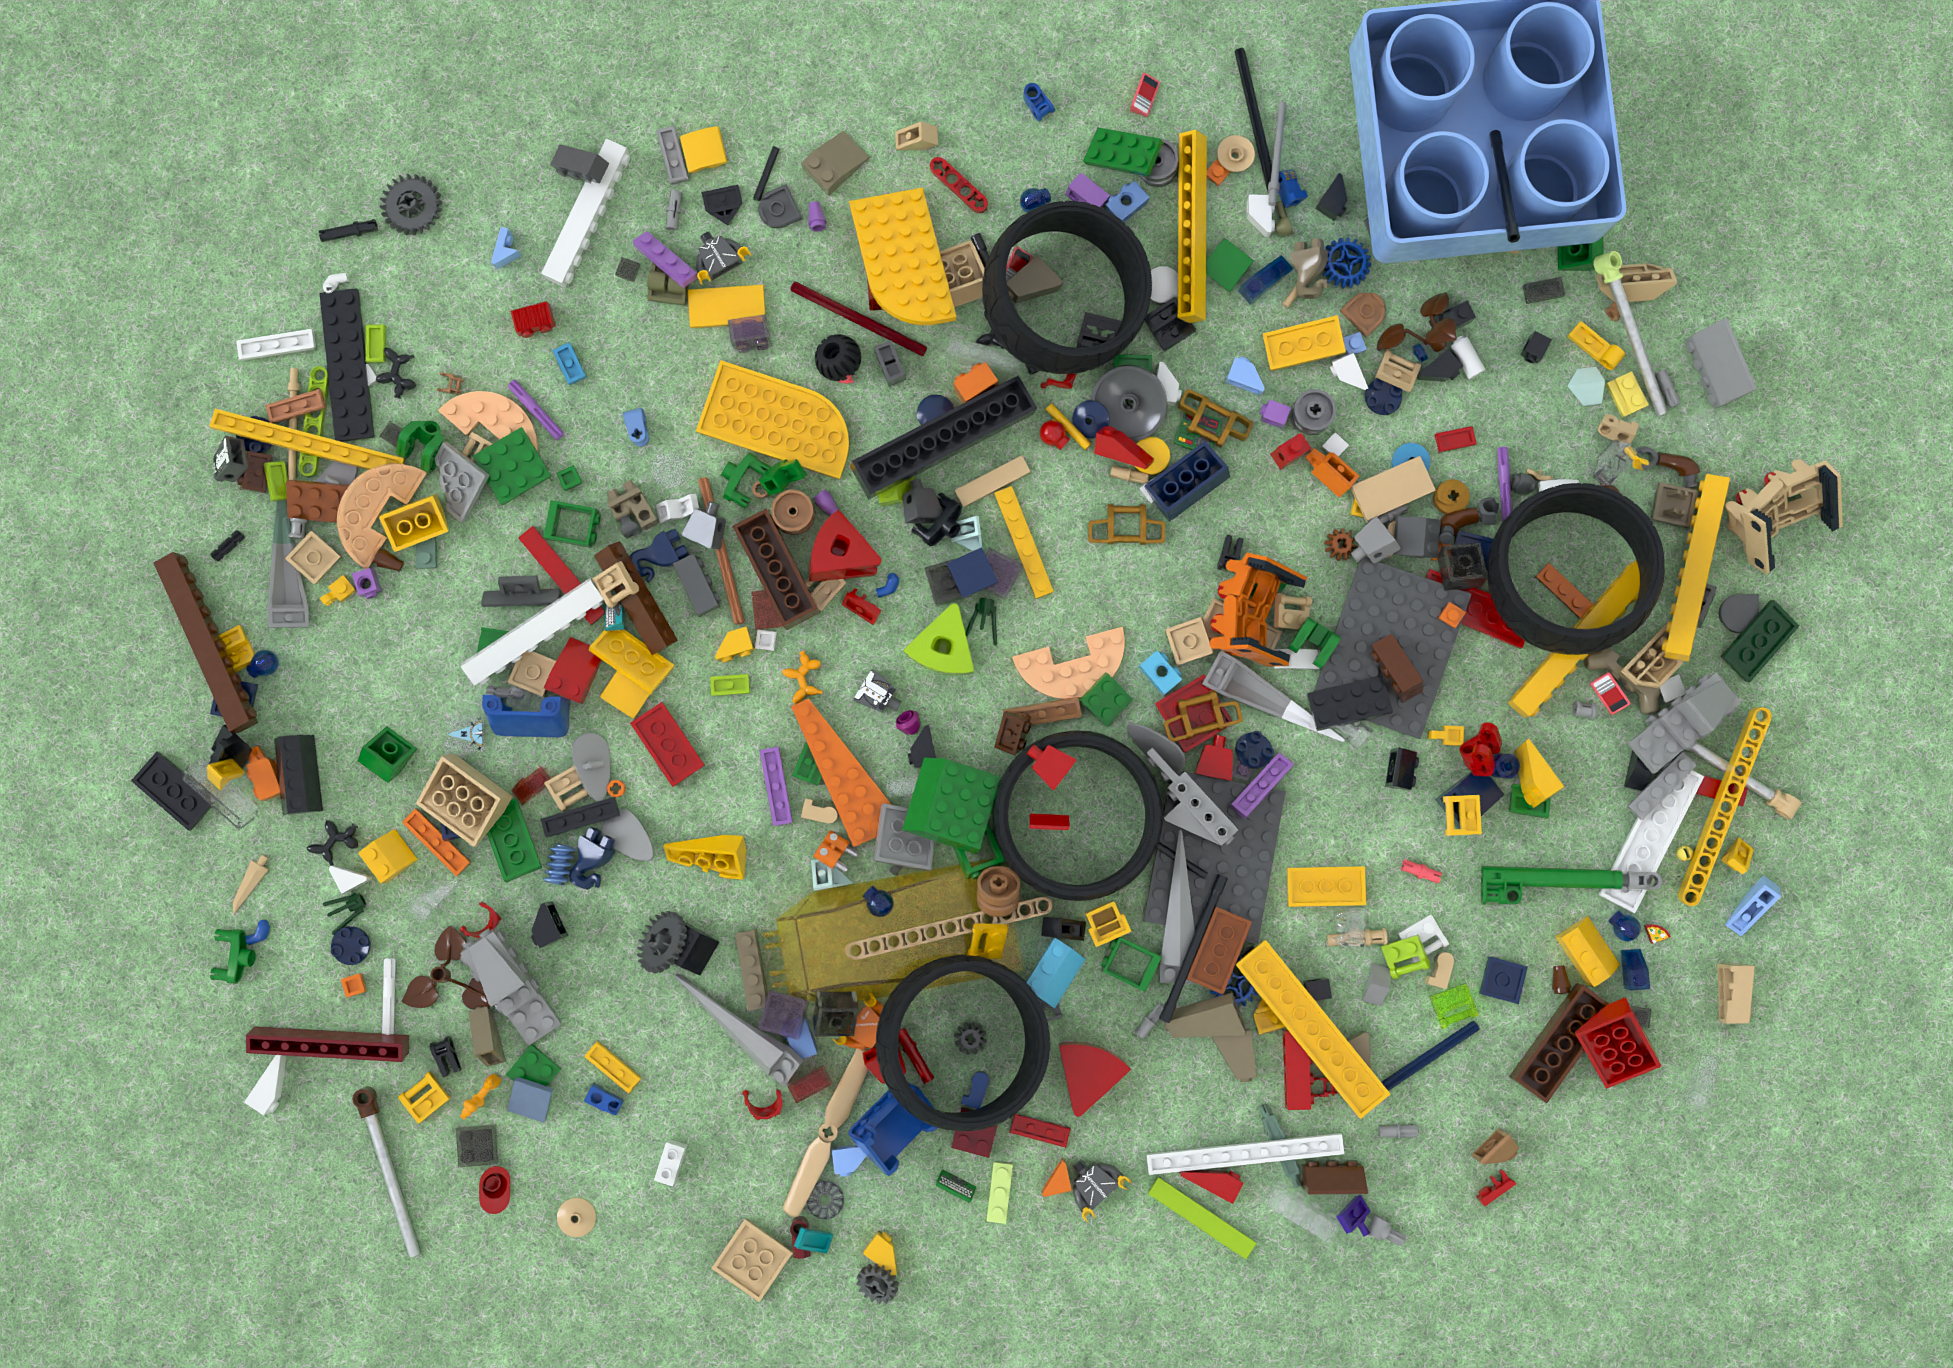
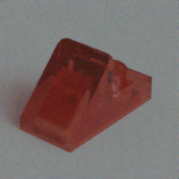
[511,766,551,805]

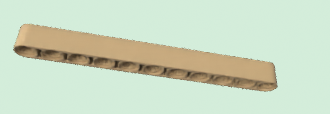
[845,897,1052,960]

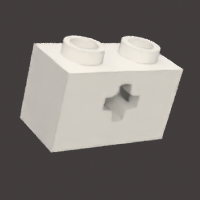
[654,1139,688,1186]

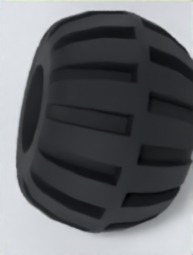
[815,334,861,381]

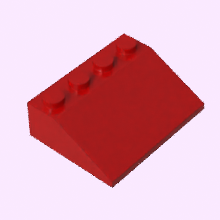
[1575,997,1662,1089]

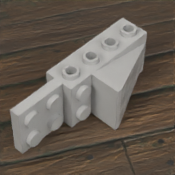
[1627,672,1742,774]
[1146,748,1238,846]
[460,927,562,1046]

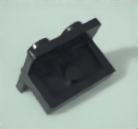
[208,724,252,769]

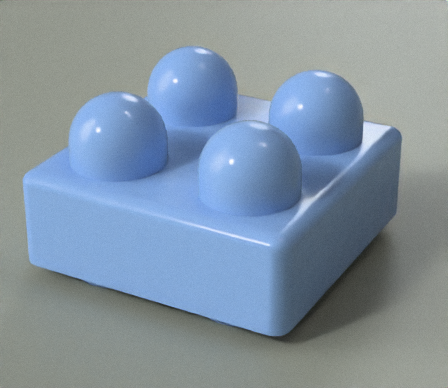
[1349,0,1626,263]

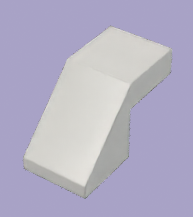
[656,494,699,523]
[1274,649,1320,670]

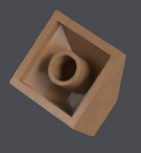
[1471,1128,1519,1164]

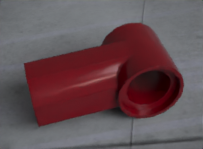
[790,1216,811,1259]

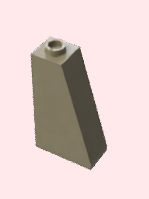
[1164,993,1246,1038]

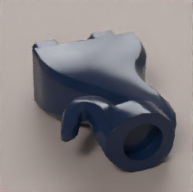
[629,529,689,583]
[569,827,615,890]

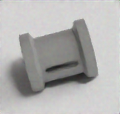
[288,518,308,539]
[1572,700,1597,720]

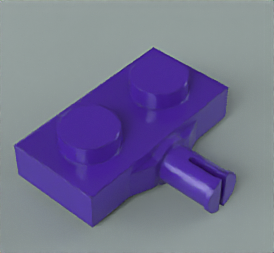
[1336,1195,1371,1237]

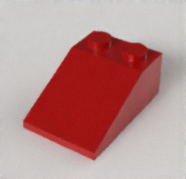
[544,637,602,704]

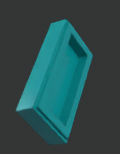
[794,1227,833,1253]

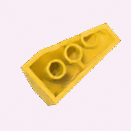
[663,835,747,880]

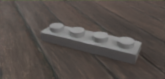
[1627,751,1697,820]

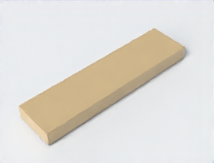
[955,455,1031,508]

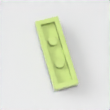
[987,1161,1013,1224]

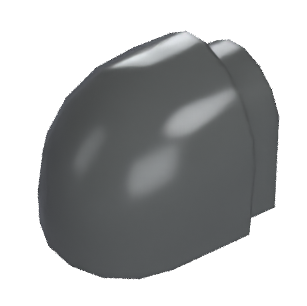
[1511,473,1536,495]

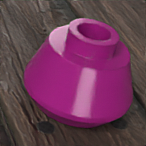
[895,710,921,735]

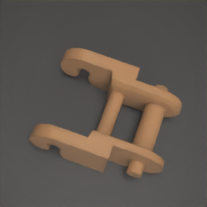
[437,372,464,395]

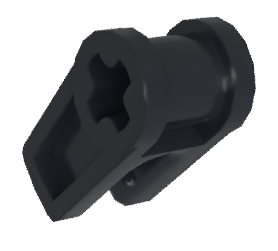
[1217,534,1244,574]
[430,1036,462,1077]

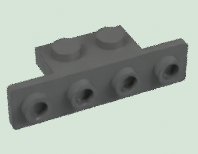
[481,575,560,607]

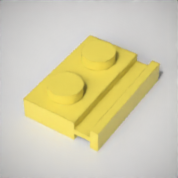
[1605,371,1649,418]

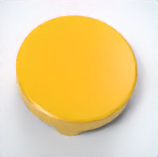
[1134,437,1170,475]

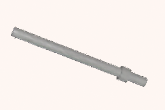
[1268,101,1286,206]

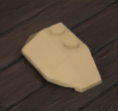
[1596,263,1677,303]
[1621,622,1683,688]

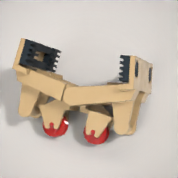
[1725,459,1843,574]

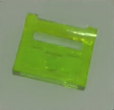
[1429,983,1479,1029]

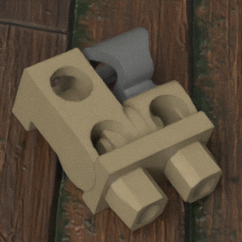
[607,480,659,539]

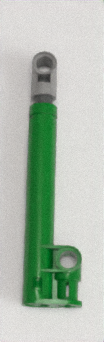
[1481,866,1662,905]

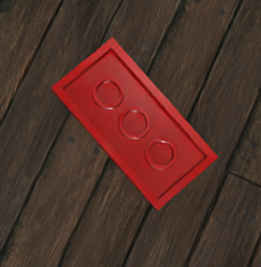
[630,702,705,787]

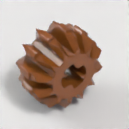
[1324,528,1357,561]

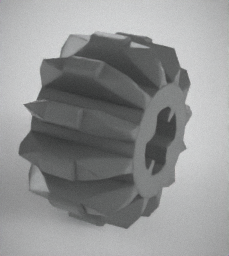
[954,1021,987,1055]

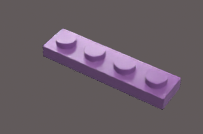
[633,231,698,288]
[760,747,793,826]
[1230,753,1294,819]

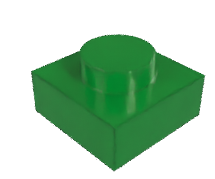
[556,465,582,491]

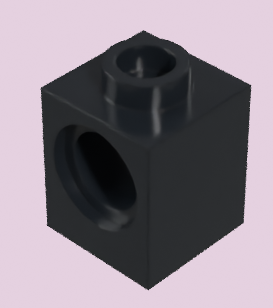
[1520,331,1552,363]
[1303,978,1332,1001]

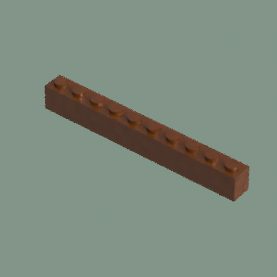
[153,552,258,733]

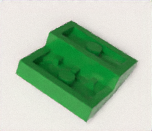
[1206,238,1254,292]

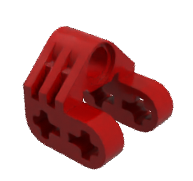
[1459,722,1502,776]

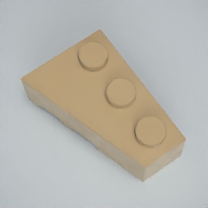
[1717,963,1755,1024]

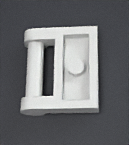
[1397,914,1449,963]

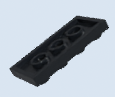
[1307,675,1393,731]
[131,751,217,831]

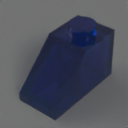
[1620,949,1650,991]

